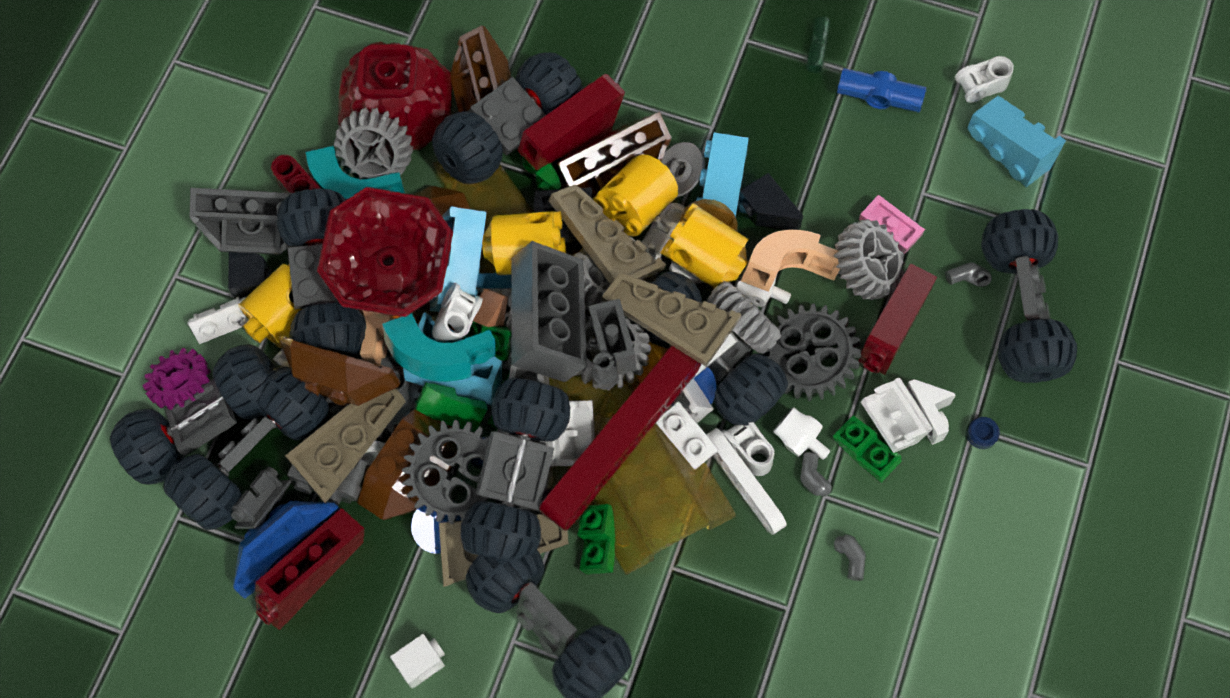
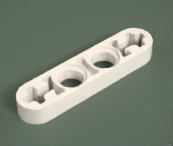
[706,428,786,535]

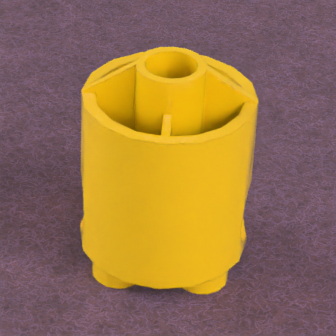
[593,154,678,237]
[660,203,749,289]
[482,211,566,275]
[238,264,302,348]

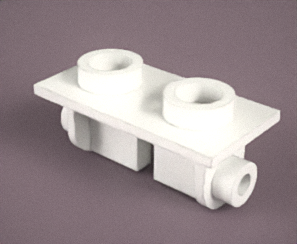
[188,296,249,344]
[656,402,719,470]

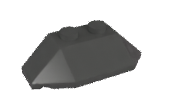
[189,188,293,255]

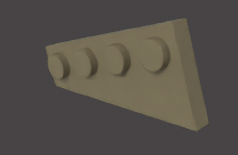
[549,184,666,285]
[602,273,741,367]
[285,388,406,503]
[439,514,568,587]

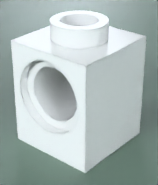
[390,634,445,689]

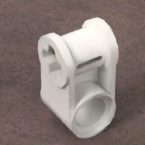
[955,56,1014,103]
[432,283,483,343]
[721,422,774,476]

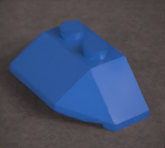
[233,501,340,599]

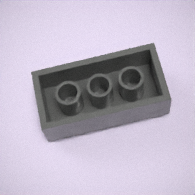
[511,241,587,382]

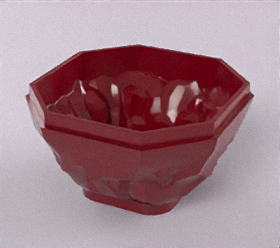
[338,41,452,150]
[317,187,453,317]

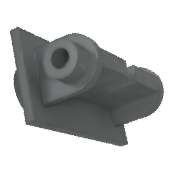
[231,467,291,529]

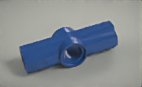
[837,68,926,112]

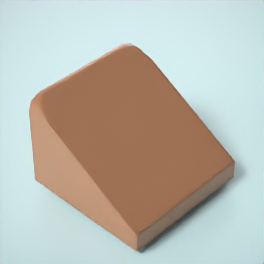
[473,289,508,327]

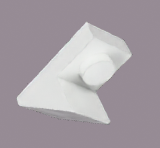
[906,379,956,445]

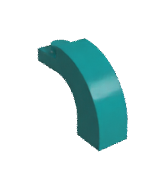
[305,146,405,200]
[382,313,495,382]

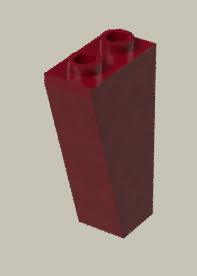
[518,73,625,170]
[858,263,937,375]
[255,508,364,630]

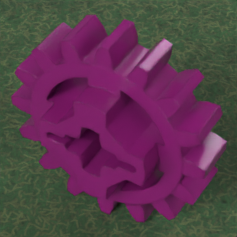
[143,348,211,410]

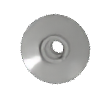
[662,142,705,197]

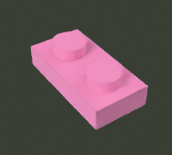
[859,195,925,254]

